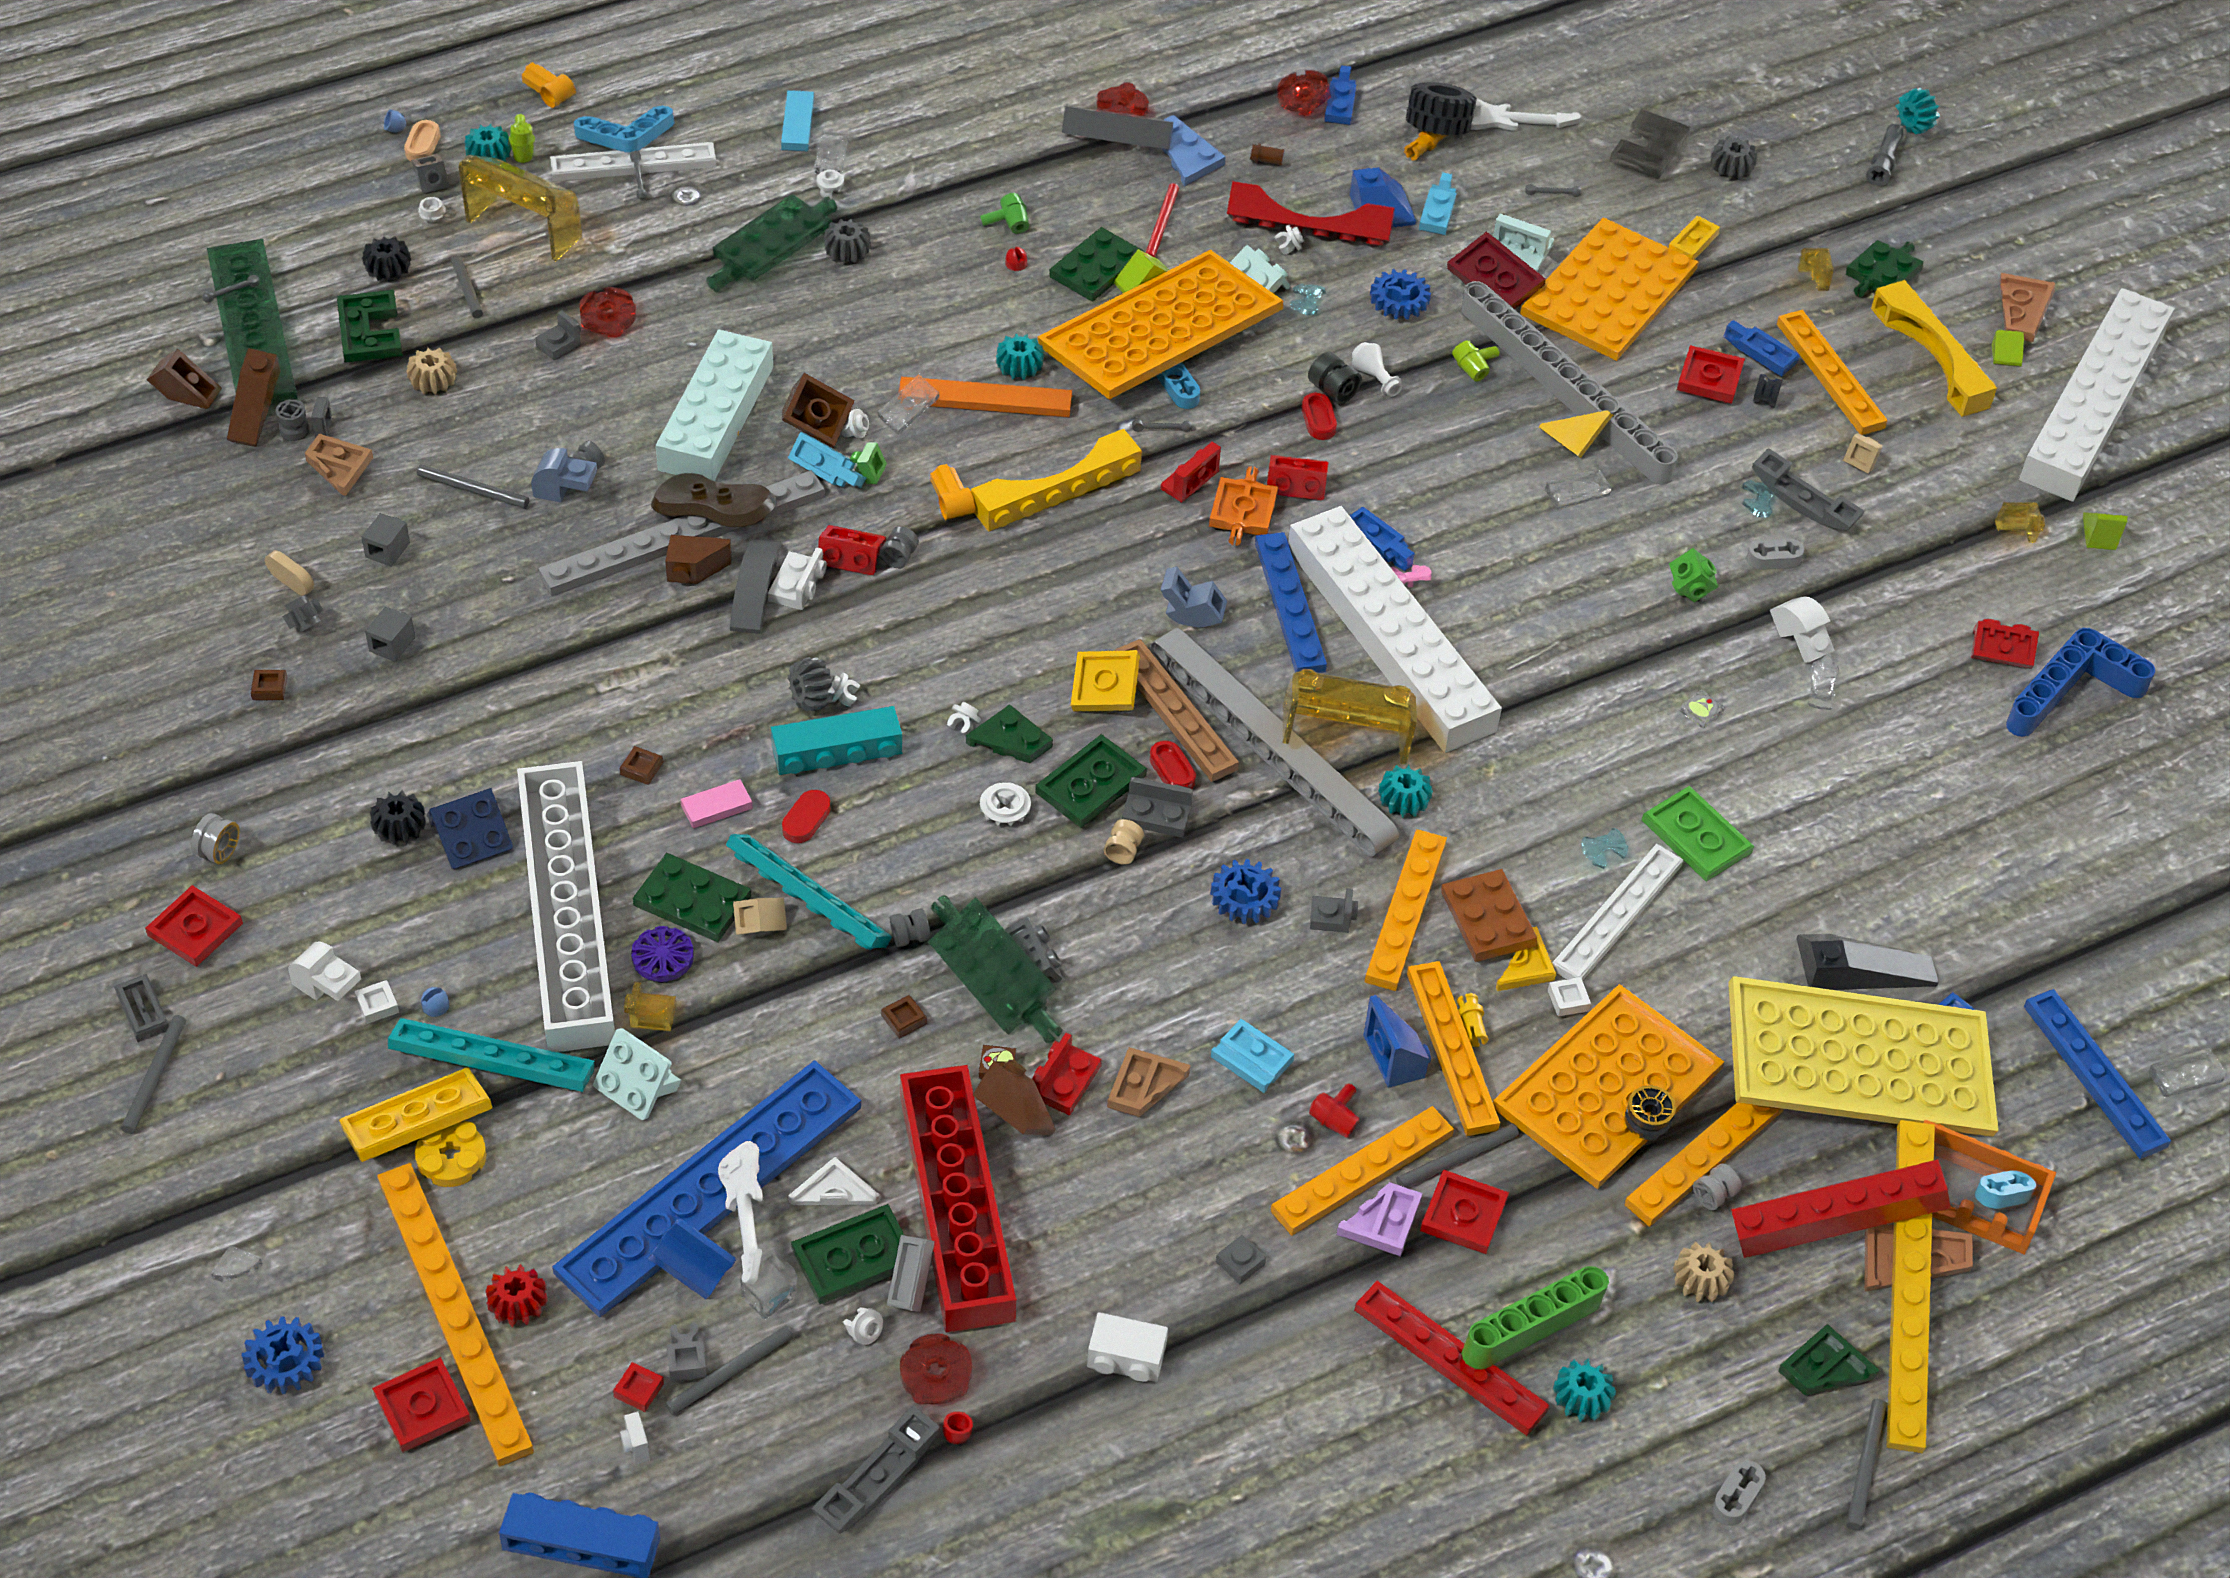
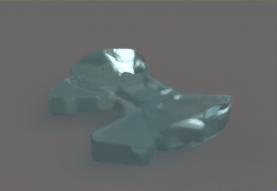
[1290,284,1326,316]
[1742,480,1775,518]
[1581,828,1628,869]

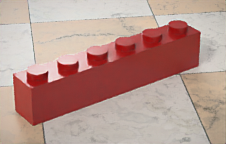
[1731,1159,1951,1258]

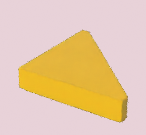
[1539,410,1613,458]
[1496,926,1556,991]

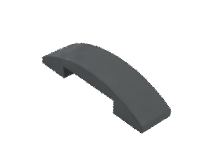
[1752,448,1865,531]
[730,538,781,634]
[812,1405,940,1534]

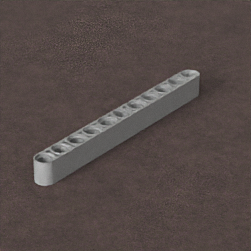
[1461,281,1678,485]
[1150,628,1399,857]

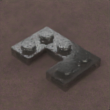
[1610,109,1690,180]

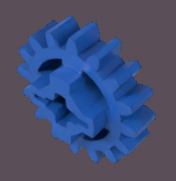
[1370,269,1431,320]
[1210,859,1281,924]
[242,1316,324,1394]

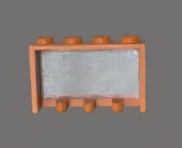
[1923,1119,2056,1255]

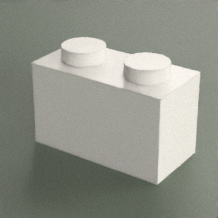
[1087,1312,1168,1382]

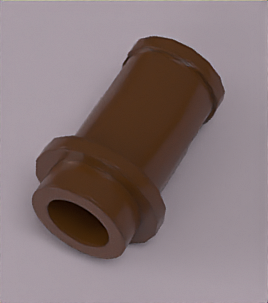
[1250,142,1284,166]

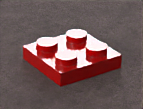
[1677,345,1745,404]
[145,885,243,967]
[1420,1169,1509,1254]
[372,1357,471,1453]

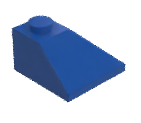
[1350,167,1416,228]
[1363,995,1431,1088]

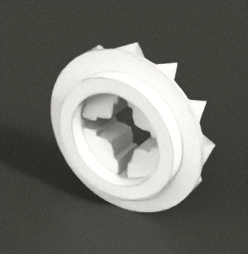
[980,783,1031,826]

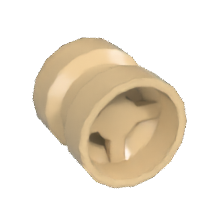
[1104,819,1144,864]

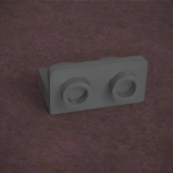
[1122,777,1193,838]
[995,916,1063,991]

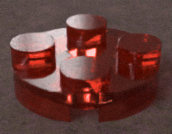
[1277,70,1331,116]
[1096,82,1149,117]
[579,287,637,338]
[900,1333,972,1405]

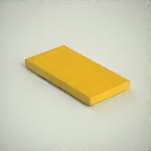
[339,1067,493,1162]

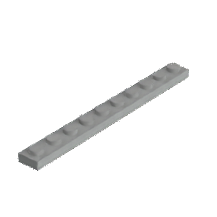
[538,470,825,596]

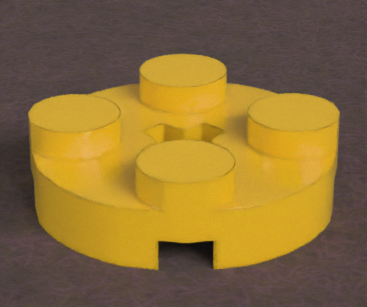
[415,1121,486,1187]

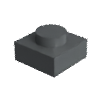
[1216,1235,1266,1284]

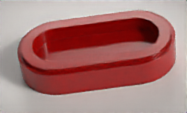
[1302,393,1337,440]
[1149,741,1196,789]
[782,790,831,843]

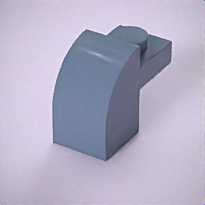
[531,448,597,503]
[1161,566,1227,628]

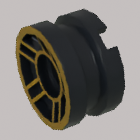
[1624,1085,1676,1140]

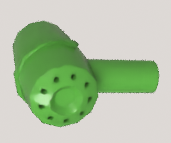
[980,193,1029,234]

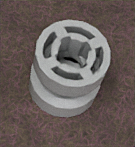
[1693,1163,1742,1210]

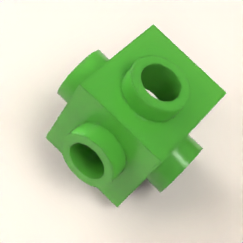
[1669,548,1718,602]

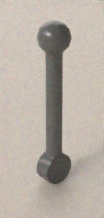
[630,151,647,200]
[1525,184,1582,197]
[202,275,260,303]
[1132,420,1192,432]

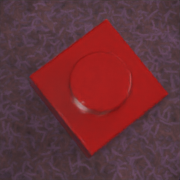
[613,1362,664,1412]

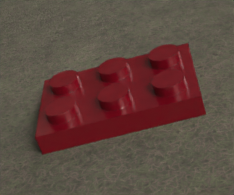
[1447,231,1545,309]

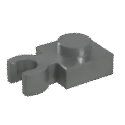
[667,1322,707,1381]

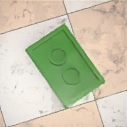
[1641,786,1754,882]

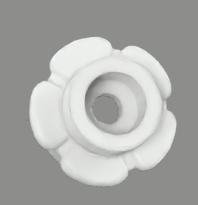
[418,197,446,223]

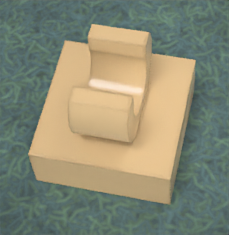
[1843,433,1883,473]

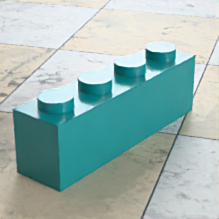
[770,706,903,775]

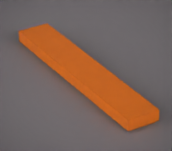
[898,376,1072,417]

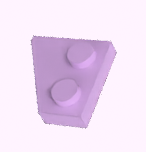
[1337,1182,1422,1256]

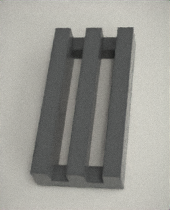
[114,974,169,1042]

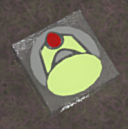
[1680,689,1725,729]

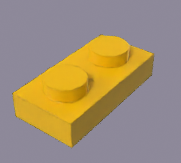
[1668,216,1720,260]

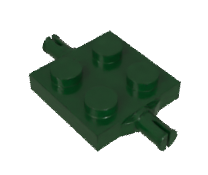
[1846,240,1924,297]

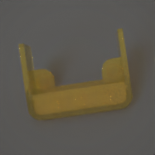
[458,155,582,261]
[1282,669,1417,765]

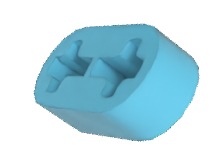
[1975,1171,2036,1209]

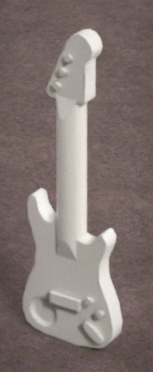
[1471,99,1581,131]
[718,1141,763,1285]

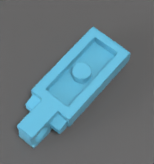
[1419,173,1456,235]
[788,432,866,488]

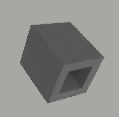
[361,513,410,567]
[365,606,415,662]

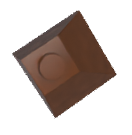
[782,373,855,448]
[973,1059,1056,1135]

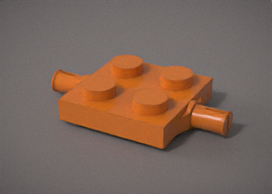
[1209,466,1278,546]

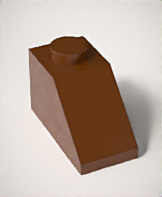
[146,349,222,409]
[665,535,732,584]

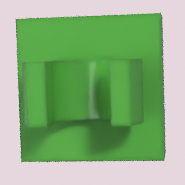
[850,442,887,484]

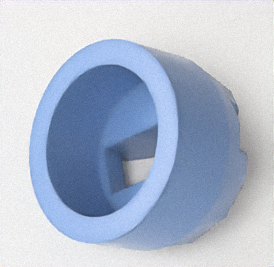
[384,109,406,133]
[421,987,449,1017]

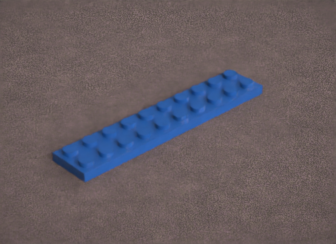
[552,1060,862,1318]

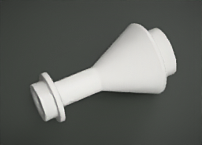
[1352,342,1402,397]

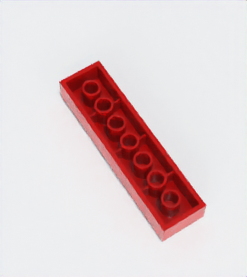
[900,1065,1016,1333]

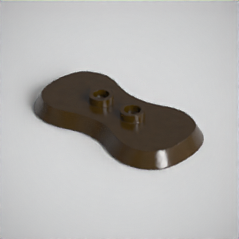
[651,473,777,527]

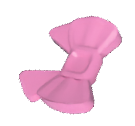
[1390,565,1431,587]

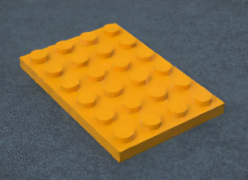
[1520,217,1698,361]
[1493,984,1725,1189]

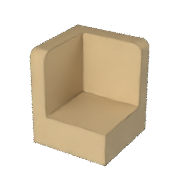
[733,897,787,935]

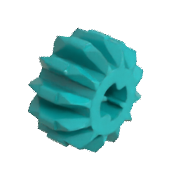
[1896,88,1940,134]
[464,124,511,168]
[996,333,1044,380]
[1378,764,1433,818]
[1553,1358,1616,1422]

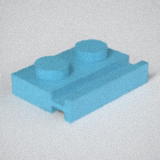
[1211,1019,1294,1093]

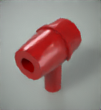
[1309,1083,1360,1138]

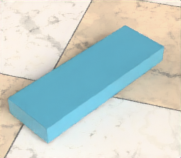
[781,91,814,151]

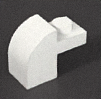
[1770,597,1835,663]
[288,942,361,1001]

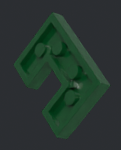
[337,289,403,363]

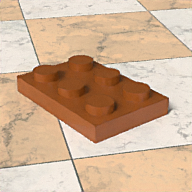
[1441,869,1537,962]

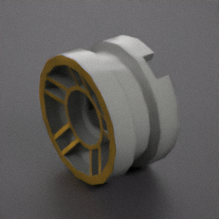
[191,813,240,864]

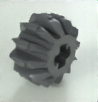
[1711,136,1757,180]
[824,218,871,264]
[788,657,835,711]

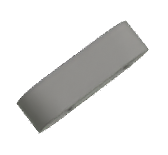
[1747,538,1804,570]
[1712,1461,1766,1526]

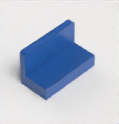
[648,1219,737,1299]

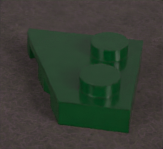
[966,704,1053,763]
[1778,1324,1879,1395]

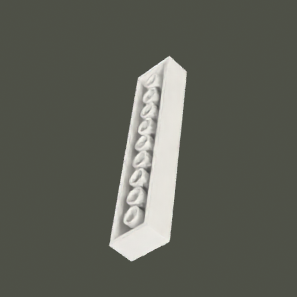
[2019,288,2174,502]
[1288,506,1502,753]
[517,761,615,1052]

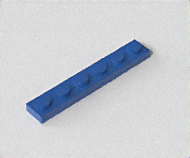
[1255,532,1327,676]
[2024,989,2171,1159]

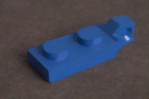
[1324,65,1356,125]
[1723,320,1800,377]
[1349,507,1415,571]

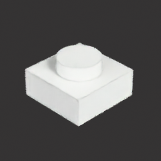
[1548,977,1591,1017]
[354,980,399,1024]
[620,1412,650,1464]

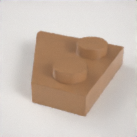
[305,434,373,496]
[1107,1047,1191,1117]

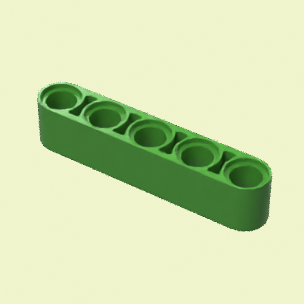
[1462,1266,1609,1369]

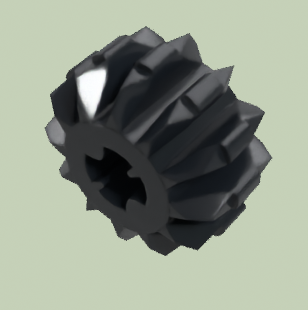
[362,236,411,282]
[370,790,426,846]

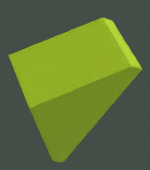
[1114,249,1169,293]
[2083,512,2128,550]

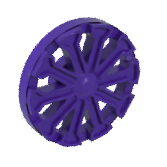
[631,926,694,982]

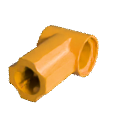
[521,62,576,108]
[930,464,975,520]

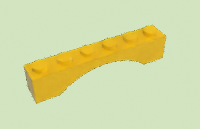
[1871,280,1997,417]
[971,429,1142,532]

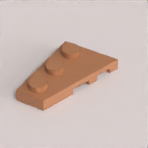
[2000,273,2055,342]
[1864,1224,1973,1292]

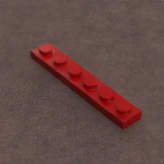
[1354,1280,1550,1436]

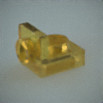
[1797,248,1834,291]
[1995,502,2045,543]
[624,982,677,1031]

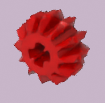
[486,1264,548,1328]

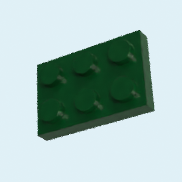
[1049,227,1144,302]
[1035,734,1147,828]
[633,852,751,943]
[791,1204,905,1305]

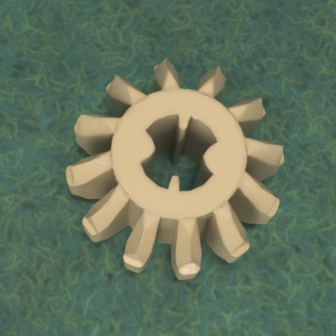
[406,347,457,395]
[1673,1241,1734,1303]

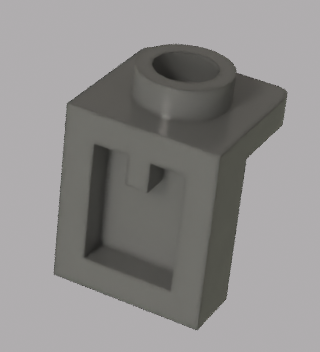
[411,154,449,193]
[535,310,581,360]
[1310,888,1358,933]

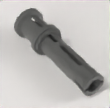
[1866,124,1904,186]

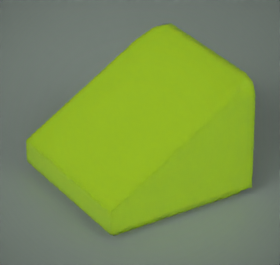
[1992,330,2024,366]

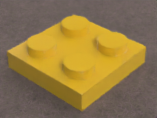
[1070,650,1140,711]

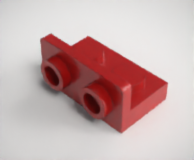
[1160,442,1221,503]
[1267,455,1329,500]
[818,525,886,575]
[1971,619,2039,669]
[1032,1032,1102,1116]

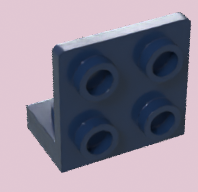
[427,788,513,869]

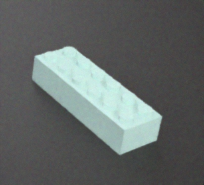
[655,329,773,481]

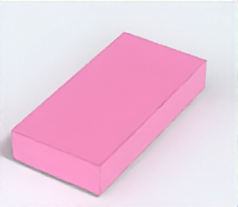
[681,779,753,829]

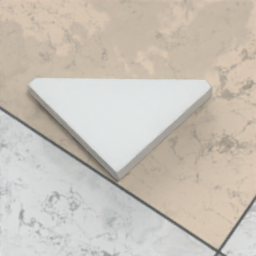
[788,1157,880,1205]

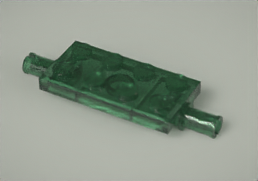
[706,194,837,292]
[928,895,1062,1043]

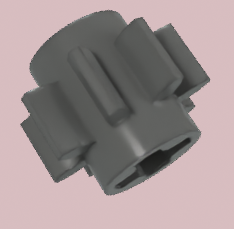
[282,594,324,632]

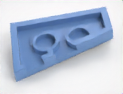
[1162,115,1225,186]

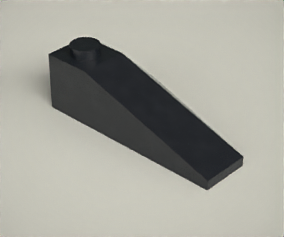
[1796,934,1939,990]

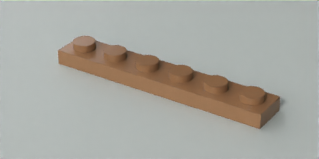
[1114,639,1239,782]

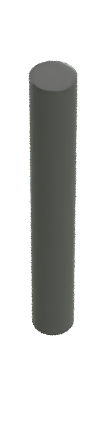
[451,255,483,318]

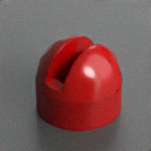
[1005,247,1027,271]
[943,1411,973,1444]

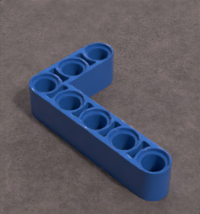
[2006,628,2156,737]

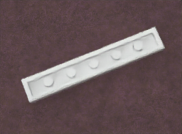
[550,142,716,182]
[1552,844,1683,981]

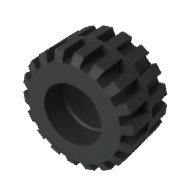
[1405,82,1477,136]

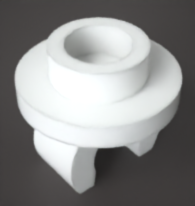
[817,169,844,200]
[1274,225,1304,255]
[841,409,869,438]
[831,672,860,706]
[947,702,981,736]
[843,1307,883,1345]

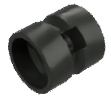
[1308,351,1362,404]

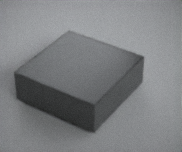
[311,397,333,438]

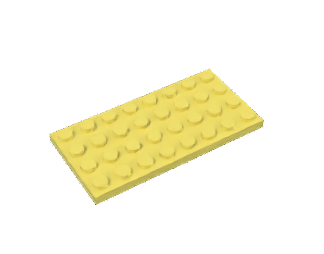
[1728,976,1998,1137]

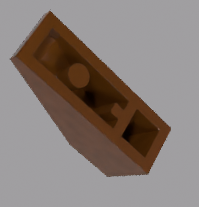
[227,348,281,447]

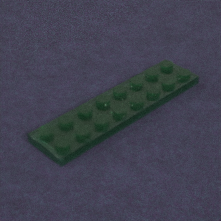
[207,239,298,404]

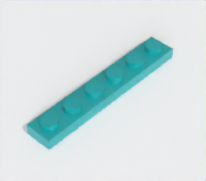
[726,834,892,950]
[388,1018,594,1092]

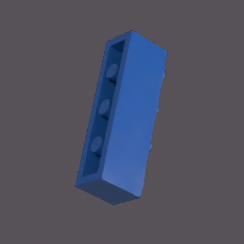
[499,1493,660,1578]

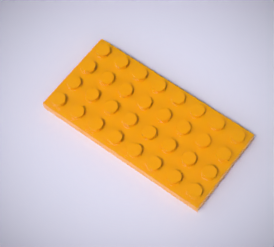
[1037,249,1283,400]

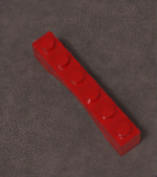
[1227,181,1395,246]

